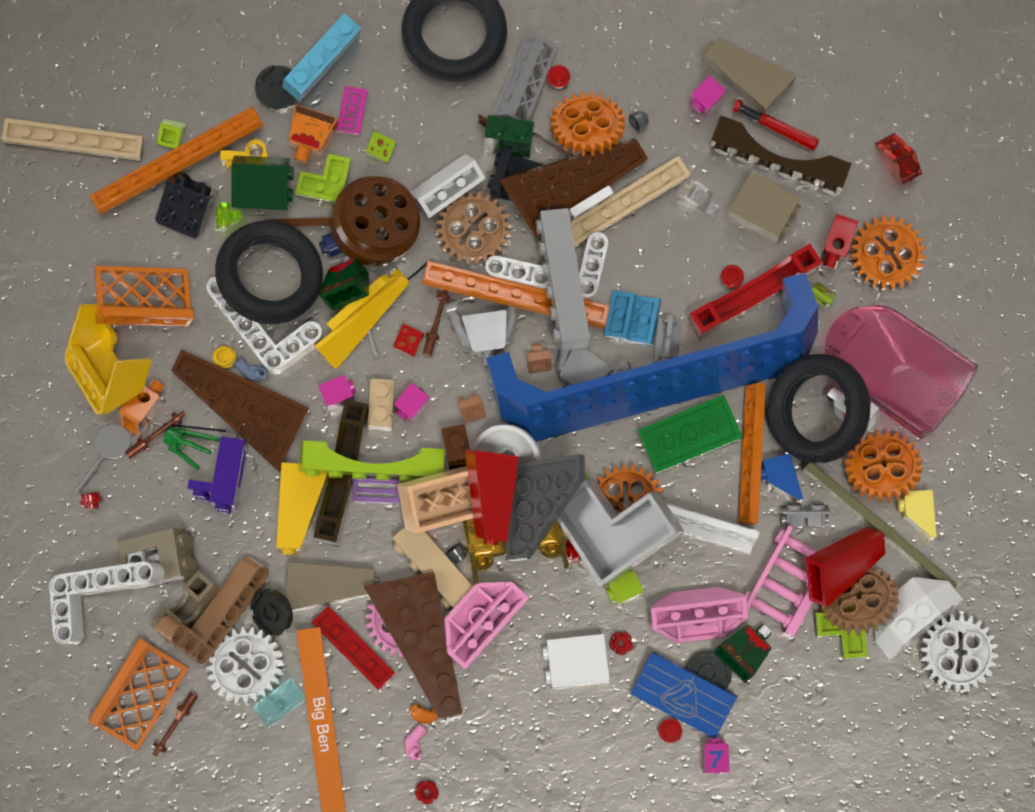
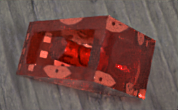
[875,133,922,185]

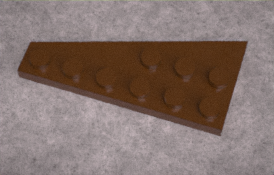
[498,138,648,237]
[171,349,310,472]
[363,572,463,719]

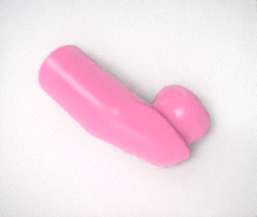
[404,724,428,761]

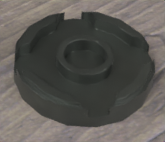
[255,65,297,111]
[250,588,293,636]
[685,650,732,689]

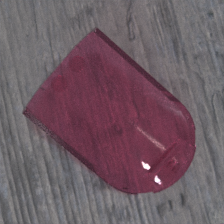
[825,305,978,440]

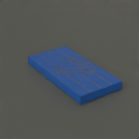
[630,651,738,739]

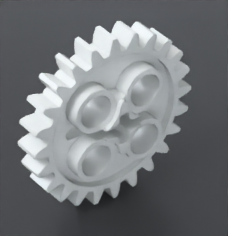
[919,614,999,692]
[206,627,285,705]

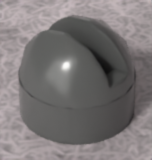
[629,110,649,131]

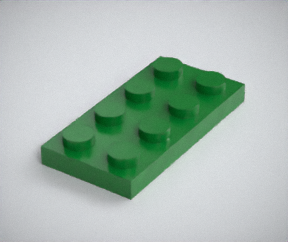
[637,395,743,474]

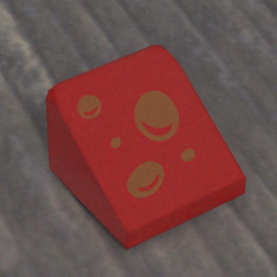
[393,324,424,357]

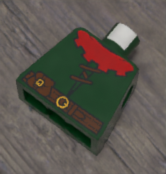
[319,256,369,311]
[713,624,772,684]

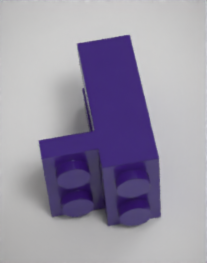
[187,436,249,514]

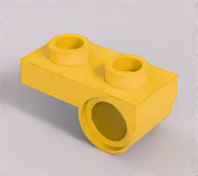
[220,140,269,169]

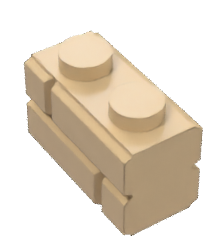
[368,379,395,431]

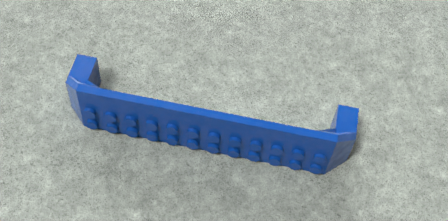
[486,273,818,442]

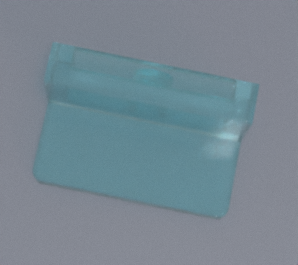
[252,678,306,728]

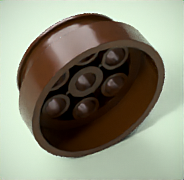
[329,176,420,266]

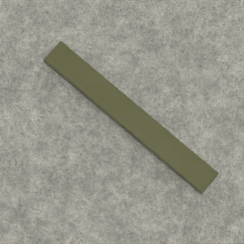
[802,462,957,588]

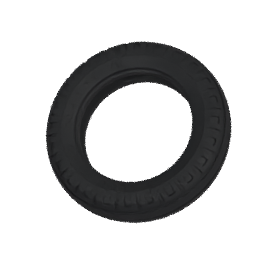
[401,0,507,82]
[215,221,323,324]
[767,354,871,463]

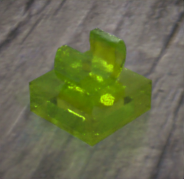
[216,202,241,231]

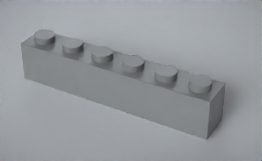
[535,208,590,350]

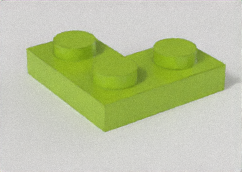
[295,154,351,203]
[815,611,868,659]

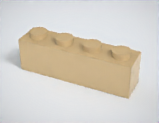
[392,527,473,610]

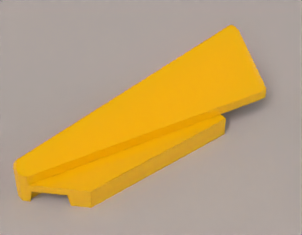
[315,268,409,369]

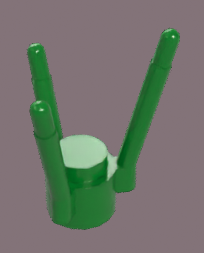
[163,427,220,470]

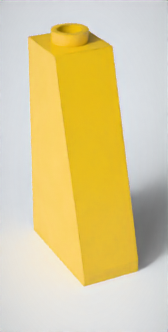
[276,463,329,555]

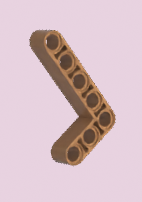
[156,557,269,664]

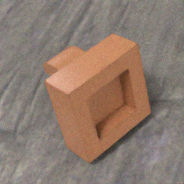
[527,343,552,373]
[457,393,486,424]

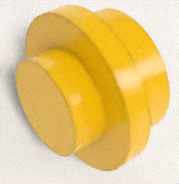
[213,345,236,369]

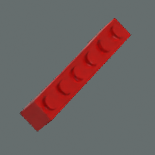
[688,243,822,338]

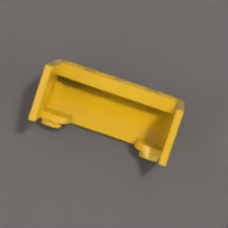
[65,303,152,415]

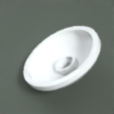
[473,424,541,464]

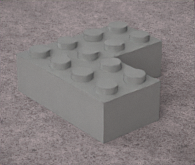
[557,479,684,587]

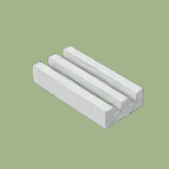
[569,185,614,221]

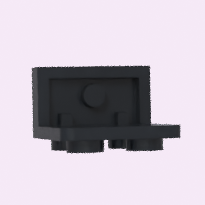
[487,147,545,203]
[155,173,218,238]

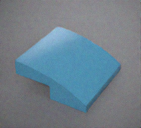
[604,290,661,346]

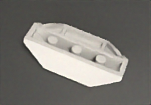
[875,577,964,661]

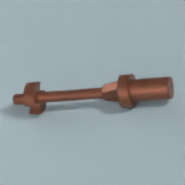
[423,290,451,356]
[125,411,186,459]
[153,692,198,757]

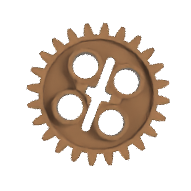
[436,191,511,267]
[821,566,900,636]

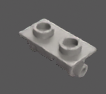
[653,315,682,363]
[780,502,831,527]

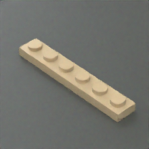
[1,118,144,161]
[571,156,691,248]

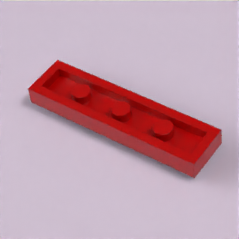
[311,606,396,691]

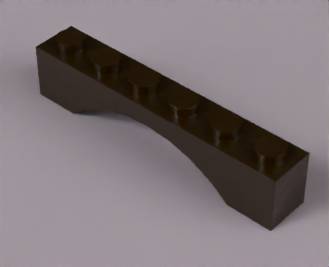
[710,115,852,195]
[313,399,369,546]

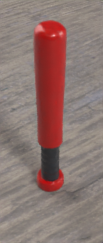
[732,99,819,150]

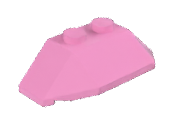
[444,582,529,669]
[650,587,748,643]

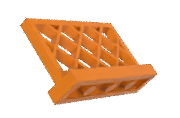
[94,266,194,327]
[88,638,189,751]

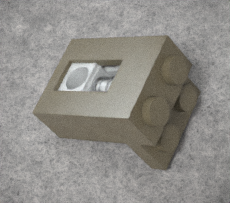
[117,528,198,589]

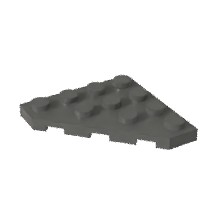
[505,454,585,561]

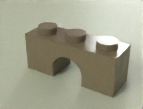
[150,570,220,630]

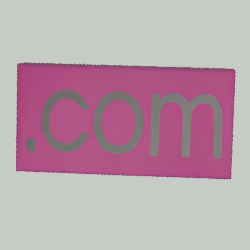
[337,86,368,136]

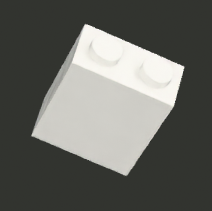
[542,634,610,690]

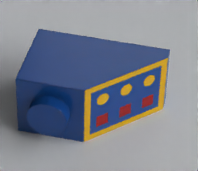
[761,454,803,503]

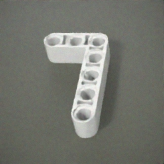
[485,232,608,301]
[206,277,323,375]
[49,562,165,645]

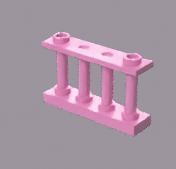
[745,526,817,638]

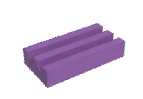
[352,478,401,504]

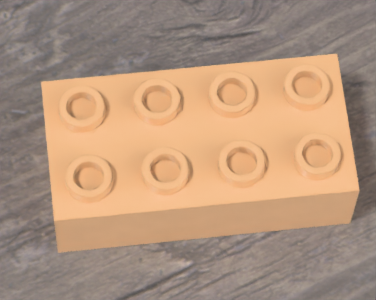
[397,466,473,534]

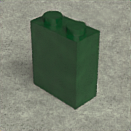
[484,115,534,159]
[231,155,294,210]

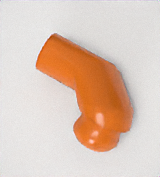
[409,704,439,724]

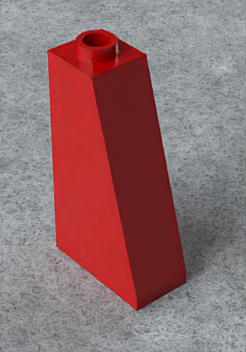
[465,449,519,545]
[805,527,886,607]

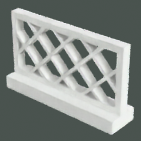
[666,503,760,554]

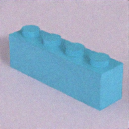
[282,13,362,102]

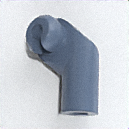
[233,356,268,381]

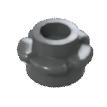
[445,542,468,564]

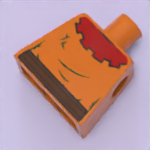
[289,104,338,164]
[119,379,164,437]

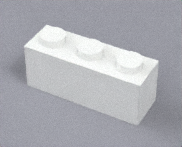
[410,154,486,218]

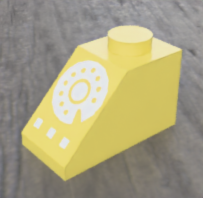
[898,490,937,540]

